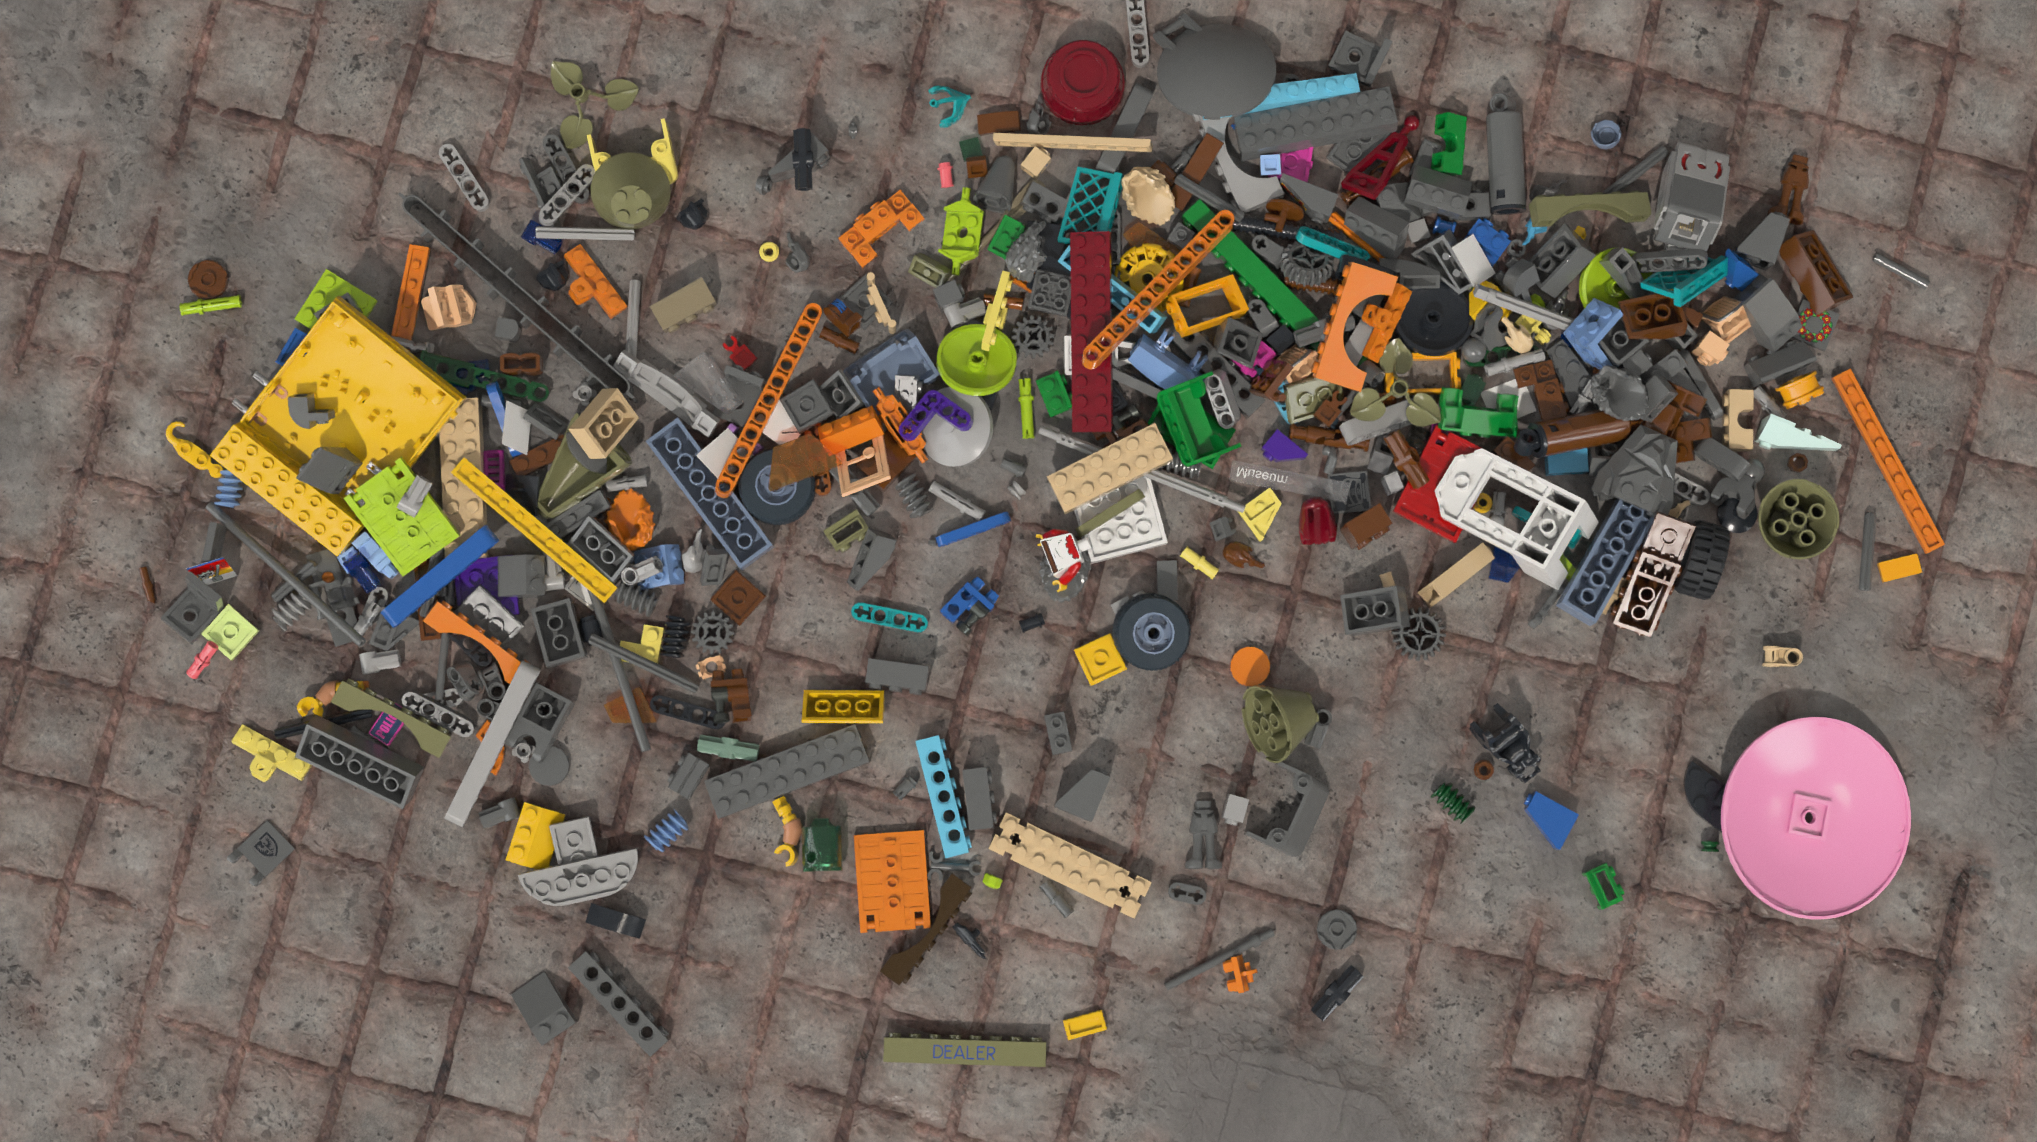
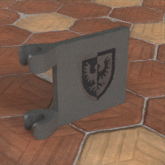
[227,820,295,887]

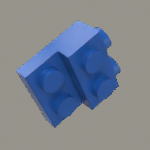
[1463,218,1511,267]

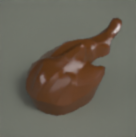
[1223,541,1265,568]

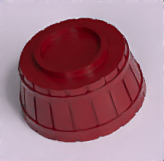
[1040,40,1125,126]

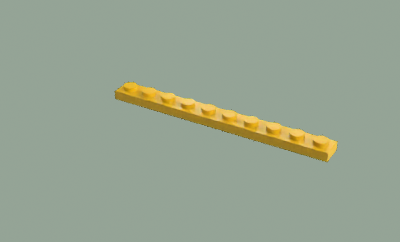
[451,458,617,603]

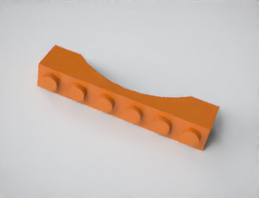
[423,600,531,684]

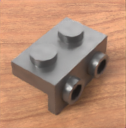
[894,374,923,417]

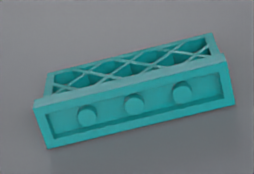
[1057,167,1123,244]
[1641,255,1728,307]

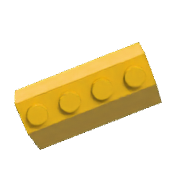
[802,690,885,723]

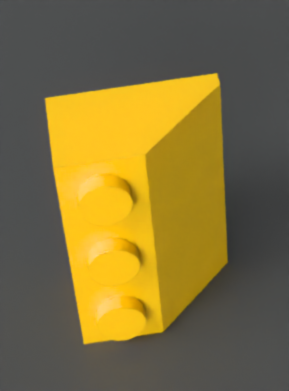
[506,802,566,869]

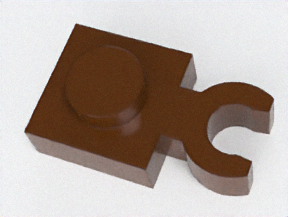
[1313,390,1347,427]

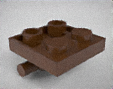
[1249,359,1294,402]

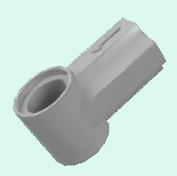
[944,297,986,328]
[397,475,433,518]
[542,552,565,591]
[621,556,663,585]
[359,649,401,674]

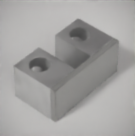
[1381,471,1404,496]

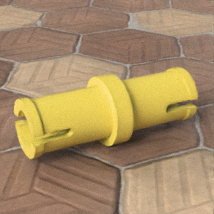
[1180,546,1219,579]

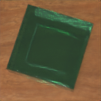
[959,137,983,162]

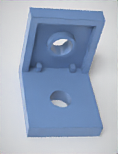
[1563,298,1623,370]

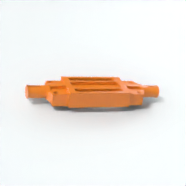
[872,387,928,464]

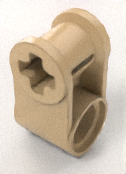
[1762,646,1803,667]

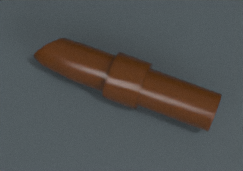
[139,566,155,604]

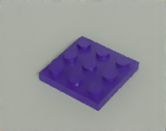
[455,555,520,615]

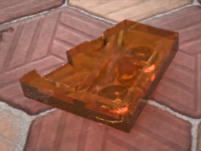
[604,687,657,723]

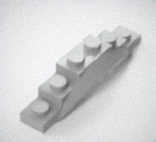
[613,350,720,437]

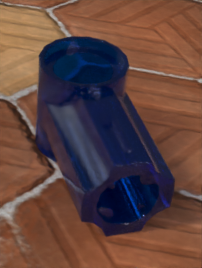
[521,220,563,255]
[343,551,381,593]

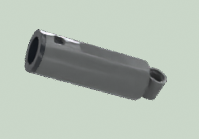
[1486,93,1526,215]

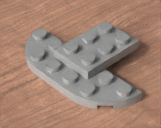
[518,816,638,906]

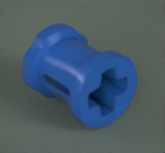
[1432,216,1457,234]

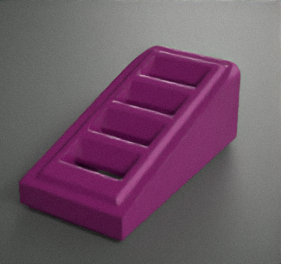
[483,450,505,492]

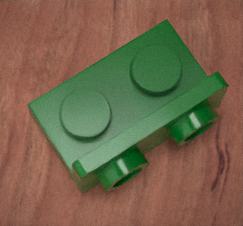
[1036,370,1072,418]

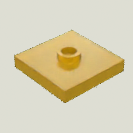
[1074,633,1127,686]

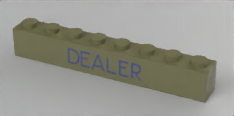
[883,1033,1046,1067]

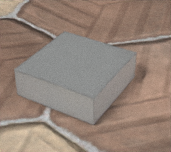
[1407,218,1431,244]

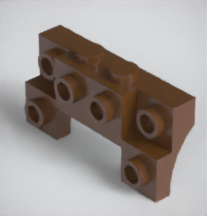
[1513,360,1569,421]
[1642,380,1707,461]

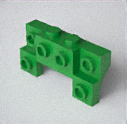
[1438,387,1519,438]

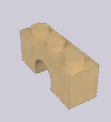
[1722,389,1754,452]

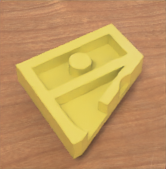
[1237,488,1282,542]

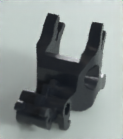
[1469,703,1541,784]

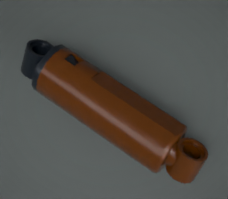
[1514,409,1643,458]

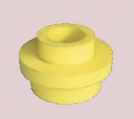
[759,242,779,262]

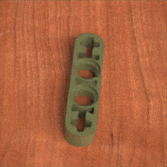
[1075,489,1145,538]

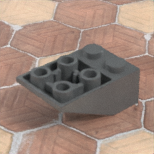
[296,447,363,494]

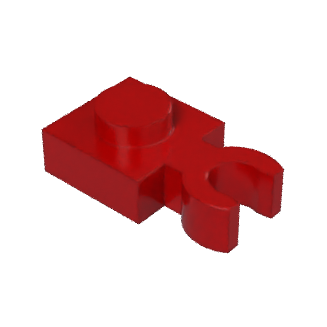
[723,336,758,371]

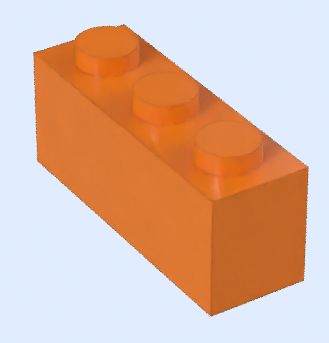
[818,406,884,456]

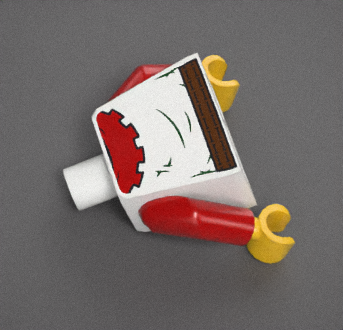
[1036,529,1091,592]

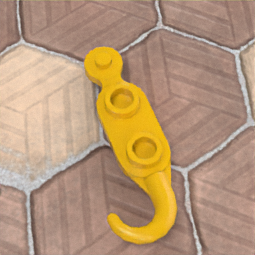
[166,421,224,478]

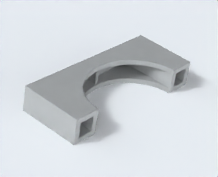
[1192,114,1284,213]

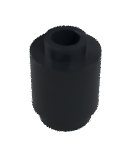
[579,615,603,646]

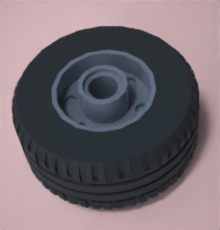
[739,448,816,525]
[1112,593,1191,671]

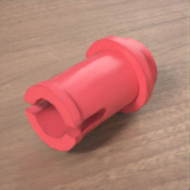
[937,162,954,188]

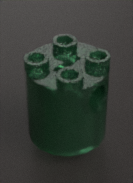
[801,818,843,872]

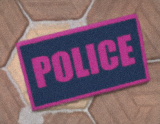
[369,702,404,746]

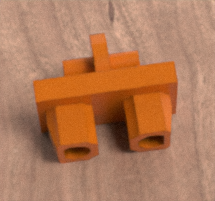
[1223,955,1258,993]

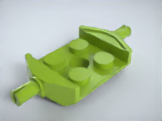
[938,187,984,276]

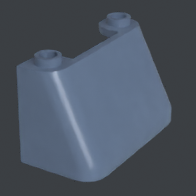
[843,329,940,416]

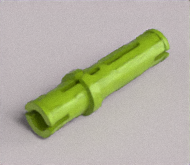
[179,295,242,316]
[1018,378,1035,439]

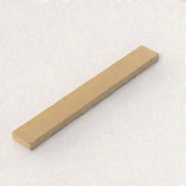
[993,133,1153,152]

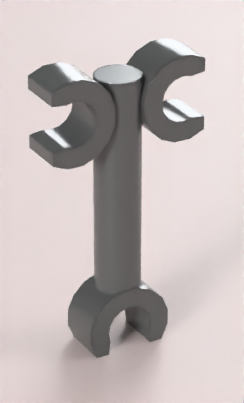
[1528,583,1566,629]
[928,851,980,880]

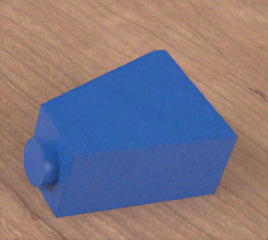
[1523,791,1579,850]

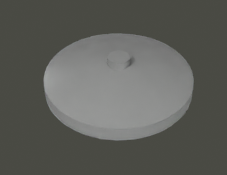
[917,387,993,467]

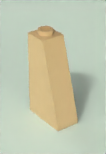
[1418,542,1495,608]

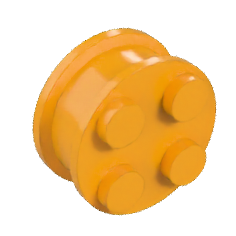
[1775,370,1824,409]

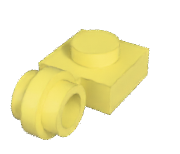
[1514,315,1551,345]

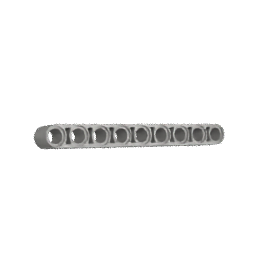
[444,660,541,827]

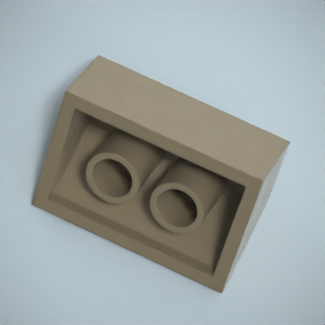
[650,277,717,333]

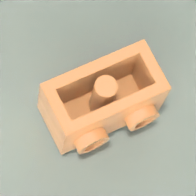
[1691,331,1729,367]

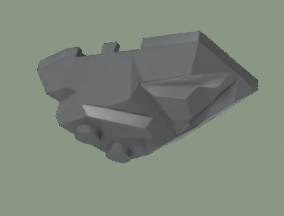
[1591,425,1678,518]

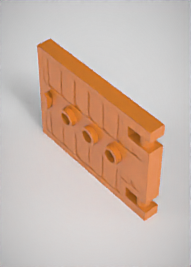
[854,830,931,933]

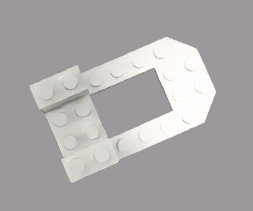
[1435,448,1599,590]

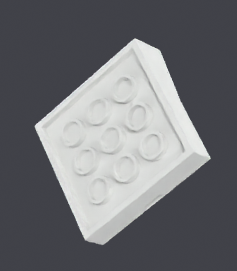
[1074,476,1168,564]

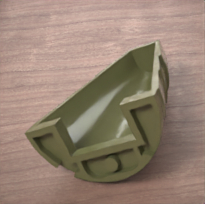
[538,413,632,519]

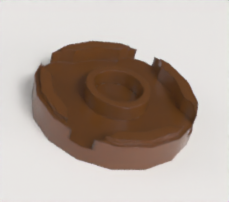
[188,260,229,300]

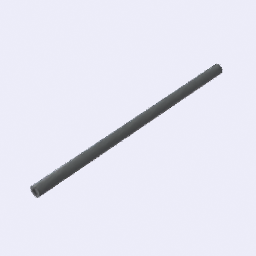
[206,502,366,647]
[574,549,651,752]

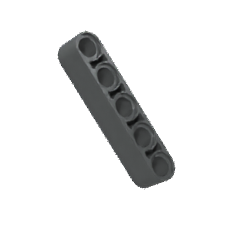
[1096,83,1154,174]

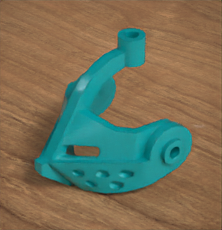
[928,86,972,128]

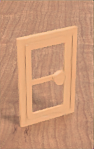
[835,435,891,497]

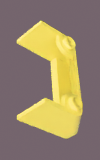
[587,118,678,184]

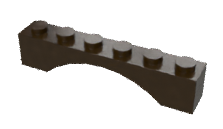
[880,873,972,986]

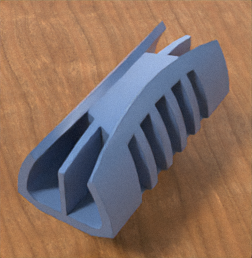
[1128,329,1208,389]

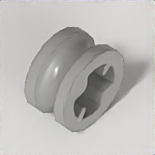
[1007,481,1026,500]

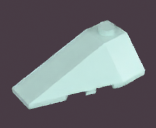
[1754,414,1842,451]

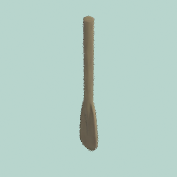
[947,179,1045,282]

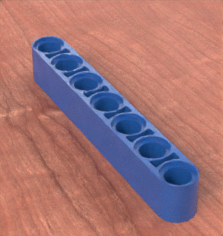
[380,525,499,628]

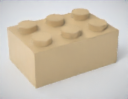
[569,388,639,459]

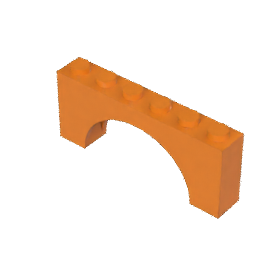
[1311,262,1398,392]

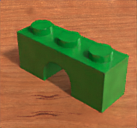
[1431,112,1467,176]

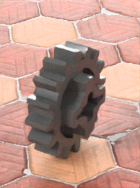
[1011,315,1054,359]
[691,611,735,655]

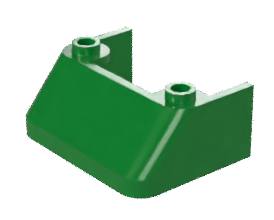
[1157,371,1241,467]

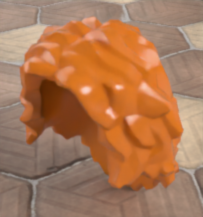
[605,488,655,551]

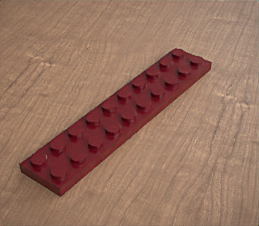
[1070,231,1113,432]

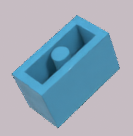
[1544,448,1589,476]

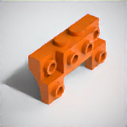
[838,190,925,268]

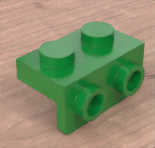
[987,214,1026,260]

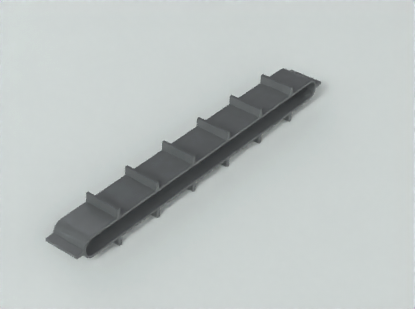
[398,193,638,403]

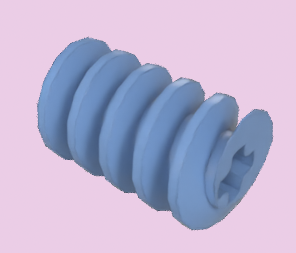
[214,465,243,508]
[644,809,689,852]

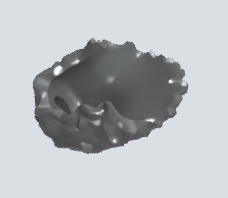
[1005,221,1048,283]
[1590,365,1649,421]
[1039,551,1091,603]

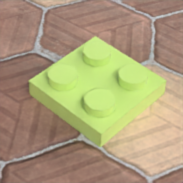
[202,604,259,661]

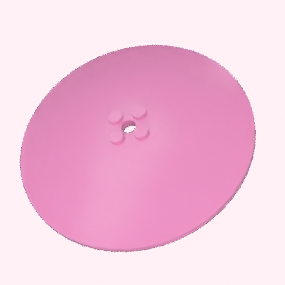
[1721,717,1911,919]

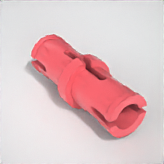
[186,641,219,679]

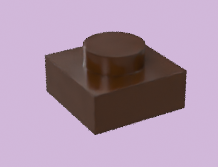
[966,155,987,178]

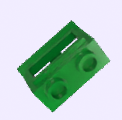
[1582,863,1624,910]

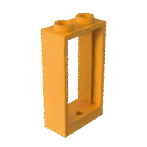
[1165,274,1249,338]
[1383,352,1461,395]

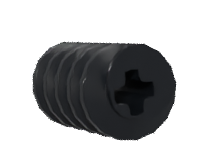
[659,615,690,658]

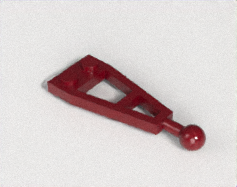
[1341,115,1420,200]

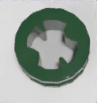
[1701,841,1720,852]

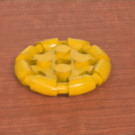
[1114,243,1184,312]

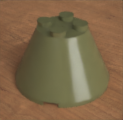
[591,152,671,229]
[1758,479,1839,560]
[1242,685,1319,763]

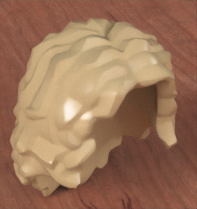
[1121,167,1175,226]

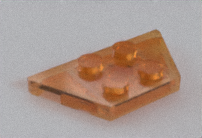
[769,433,843,492]

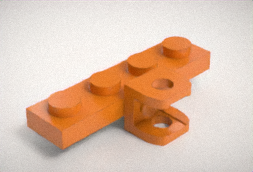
[564,244,627,319]
[1361,283,1412,363]

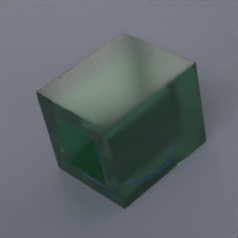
[1461,374,1486,406]

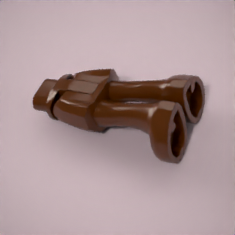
[1767,154,1809,225]

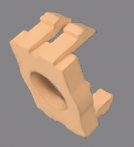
[696,655,726,680]

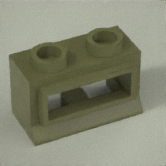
[823,509,869,553]

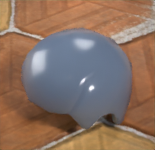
[1591,120,1621,150]

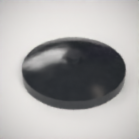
[1395,282,1473,357]

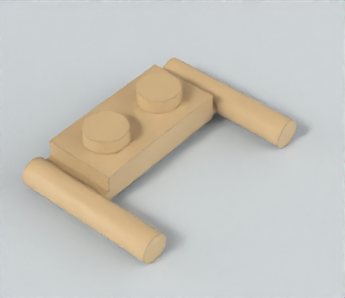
[866,272,896,334]

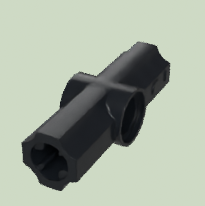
[792,128,814,191]
[1310,965,1364,1021]

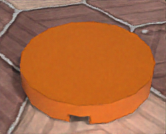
[1230,647,1270,686]

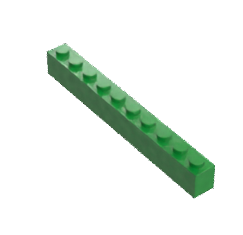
[1182,199,1320,355]

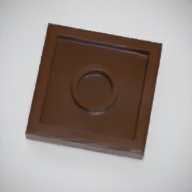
[710,570,767,626]

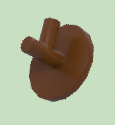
[1265,199,1304,232]

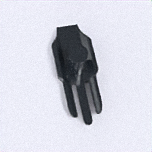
[952,922,986,959]

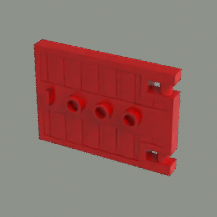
[1392,425,1481,543]

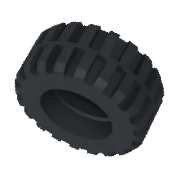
[1674,520,1730,600]

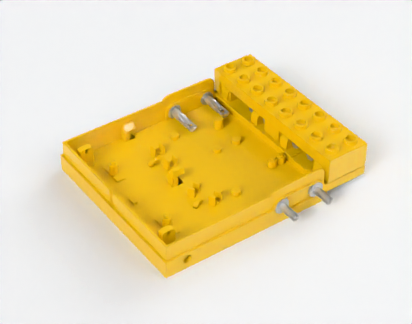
[210,296,467,556]

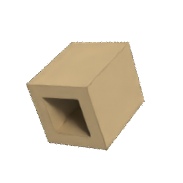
[1021,146,1051,179]

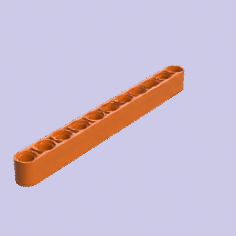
[1082,210,1234,369]
[715,303,822,498]

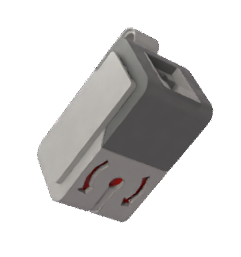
[1653,141,1730,263]

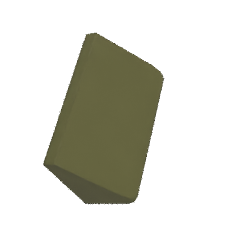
[908,253,952,288]

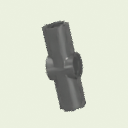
[1293,313,1356,348]
[829,464,881,517]

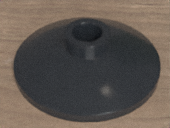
[1717,498,1758,533]

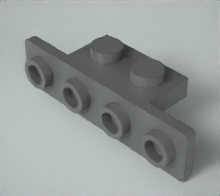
[519,157,566,227]

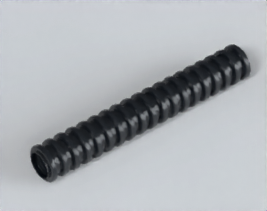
[1227,215,1344,241]

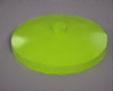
[1579,248,1656,321]
[937,324,1017,396]

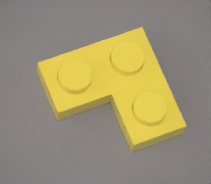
[620,624,665,664]

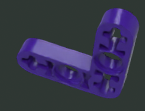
[899,390,973,441]

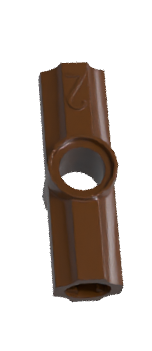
[1383,429,1430,489]

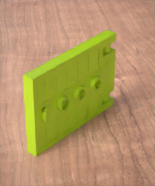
[344,456,461,576]

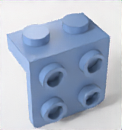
[634,544,685,590]

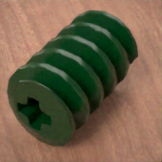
[1431,781,1476,824]

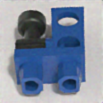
[940,577,999,636]

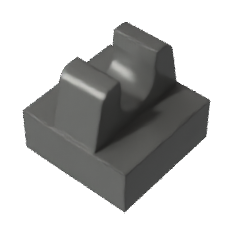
[1210,516,1236,542]

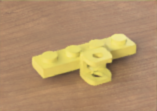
[981,271,1013,351]
[232,724,312,782]

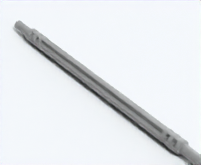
[1039,426,1246,513]

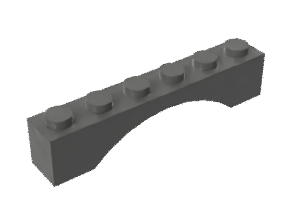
[1599,247,1698,350]

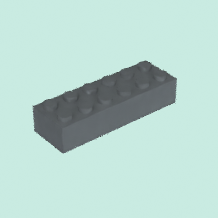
[295,715,424,809]

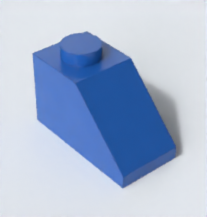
[1725,248,1759,291]

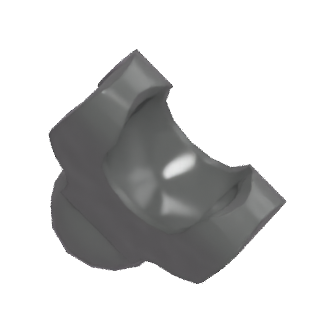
[1461,303,1511,363]
[1710,458,1765,519]

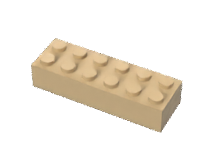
[1047,423,1173,514]

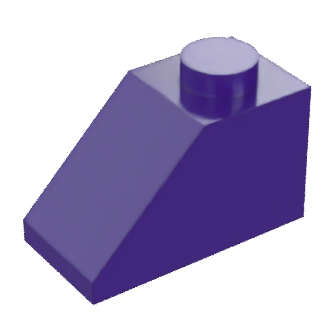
[1261,429,1308,462]

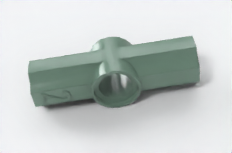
[697,735,760,762]

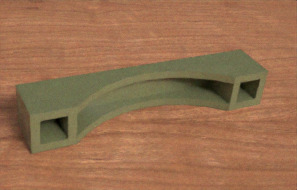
[1529,190,1651,227]
[331,678,451,758]

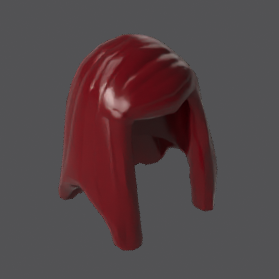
[1299,496,1337,545]

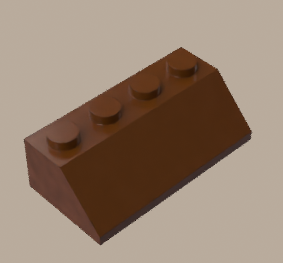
[1779,230,1853,315]

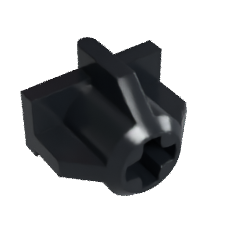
[676,198,708,230]
[536,260,568,291]

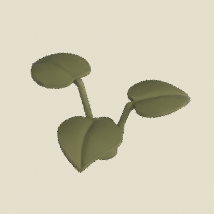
[551,61,639,149]
[1350,338,1441,427]

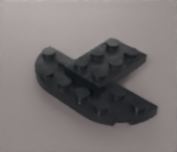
[1683,761,1726,833]

